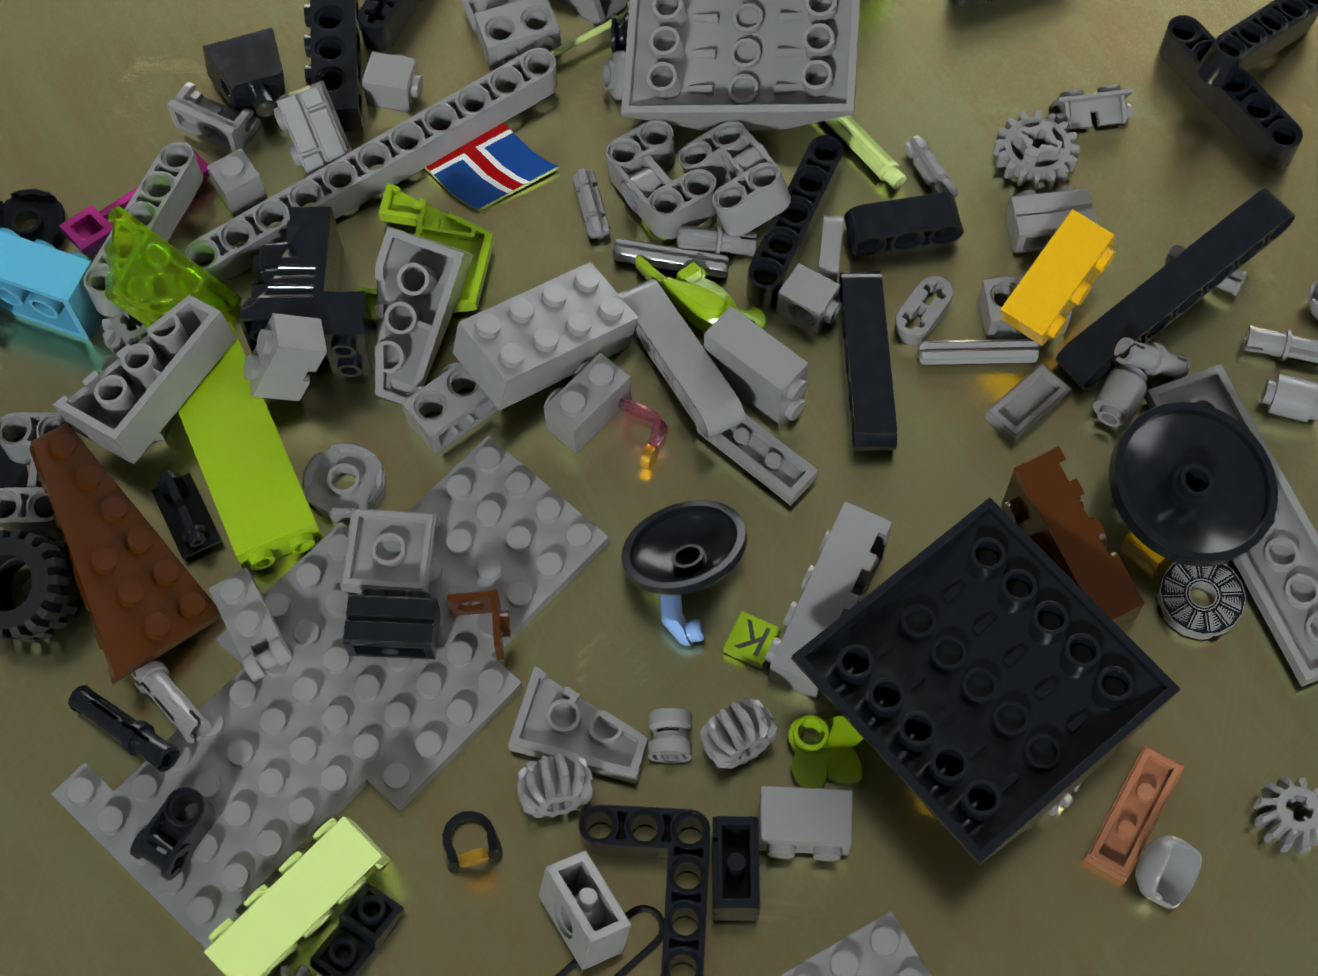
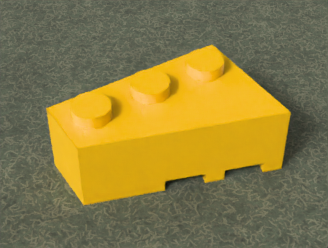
[1000,209,1116,346]

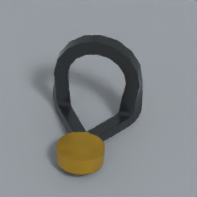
[442,811,503,872]

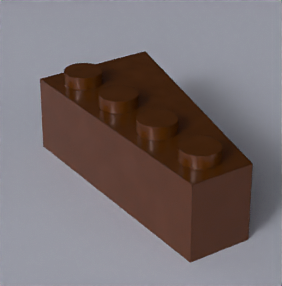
[1002,446,1145,627]

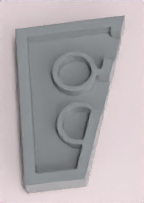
[508,666,648,784]

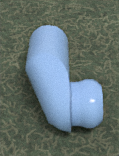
[659,594,706,646]

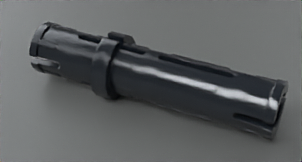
[68,685,180,772]

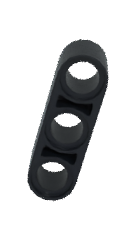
[844,192,964,257]

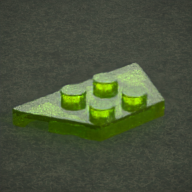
[105,206,243,327]

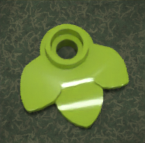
[788,714,864,789]

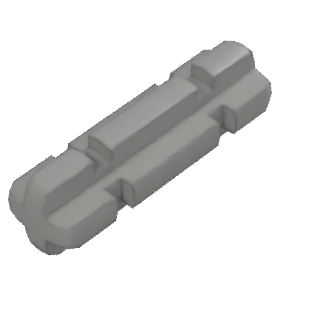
[904,136,958,197]
[573,168,611,240]

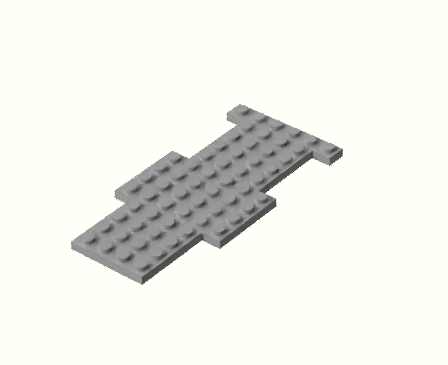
[51,435,609,949]

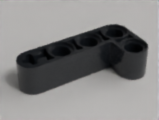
[358,0,422,52]

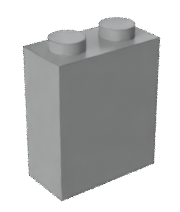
[704,306,809,429]

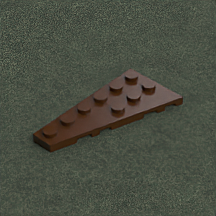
[29,423,220,684]

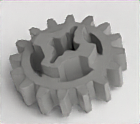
[993,110,1080,190]

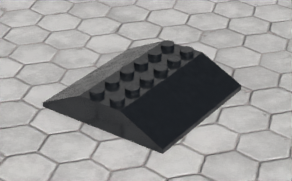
[791,497,1181,865]

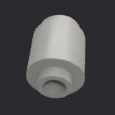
[1093,364,1147,427]
[1261,373,1318,423]

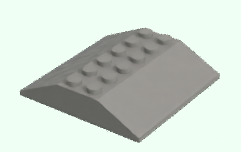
[621,0,861,131]

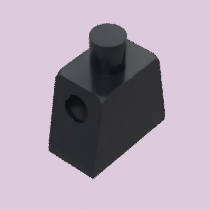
[203,27,286,117]

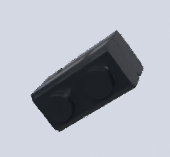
[343,589,441,660]
[712,816,760,921]

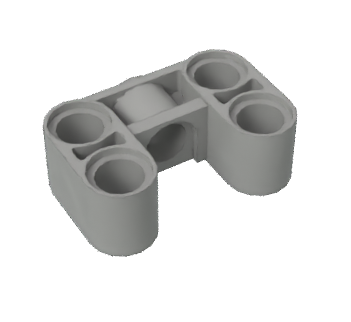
[606,119,717,239]
[678,120,791,236]
[0,412,84,539]

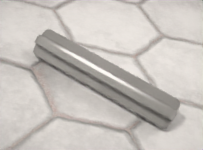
[613,238,729,279]
[918,339,1039,365]

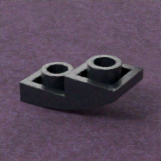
[310,882,404,976]

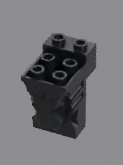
[238,207,376,377]

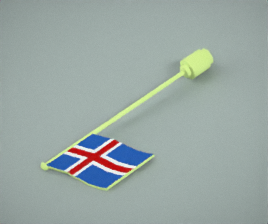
[404,1,630,212]

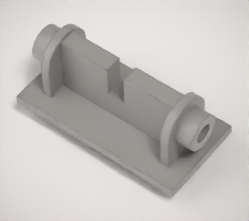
[1049,84,1134,131]

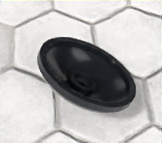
[621,500,748,596]

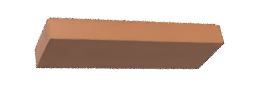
[1083,745,1185,883]

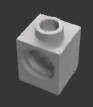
[776,263,842,334]

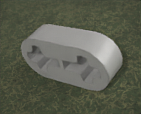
[818,215,844,283]
[894,276,953,345]

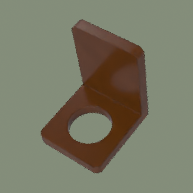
[447,590,511,660]

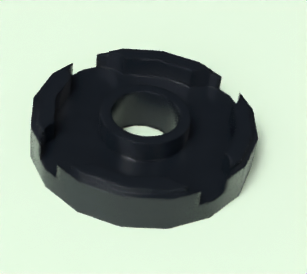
[0,188,69,249]

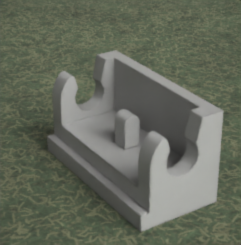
[167,82,261,152]

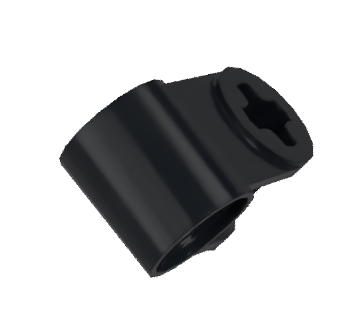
[130,787,216,880]

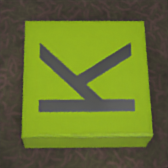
[723,611,781,670]

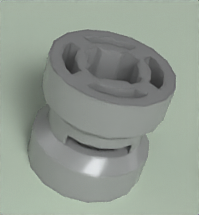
[648,708,692,764]

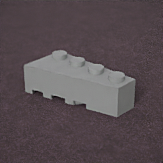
[52,295,236,464]

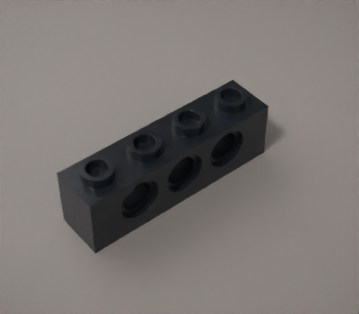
[304,0,363,132]

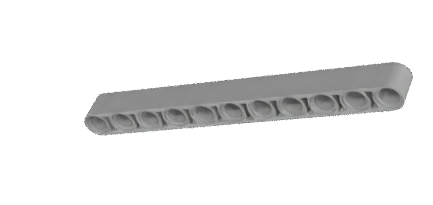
[184,48,558,288]

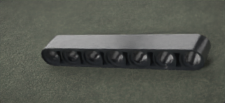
[1055,188,1295,390]

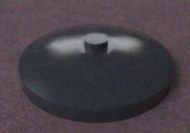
[1109,402,1278,567]

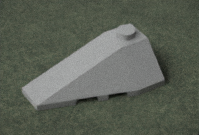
[375,227,473,404]

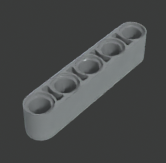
[83,141,203,317]
[619,278,746,439]

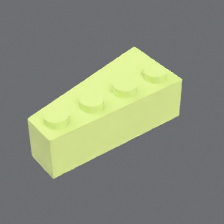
[204,816,391,976]

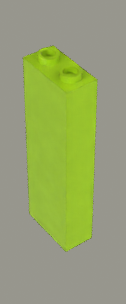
[178,321,323,570]

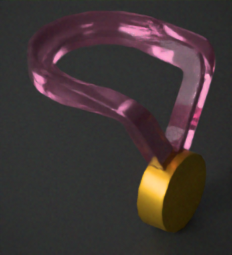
[618,398,668,471]

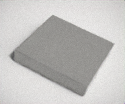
[340,508,438,596]

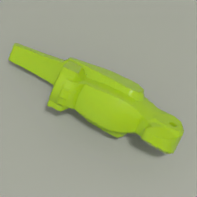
[635,255,766,332]

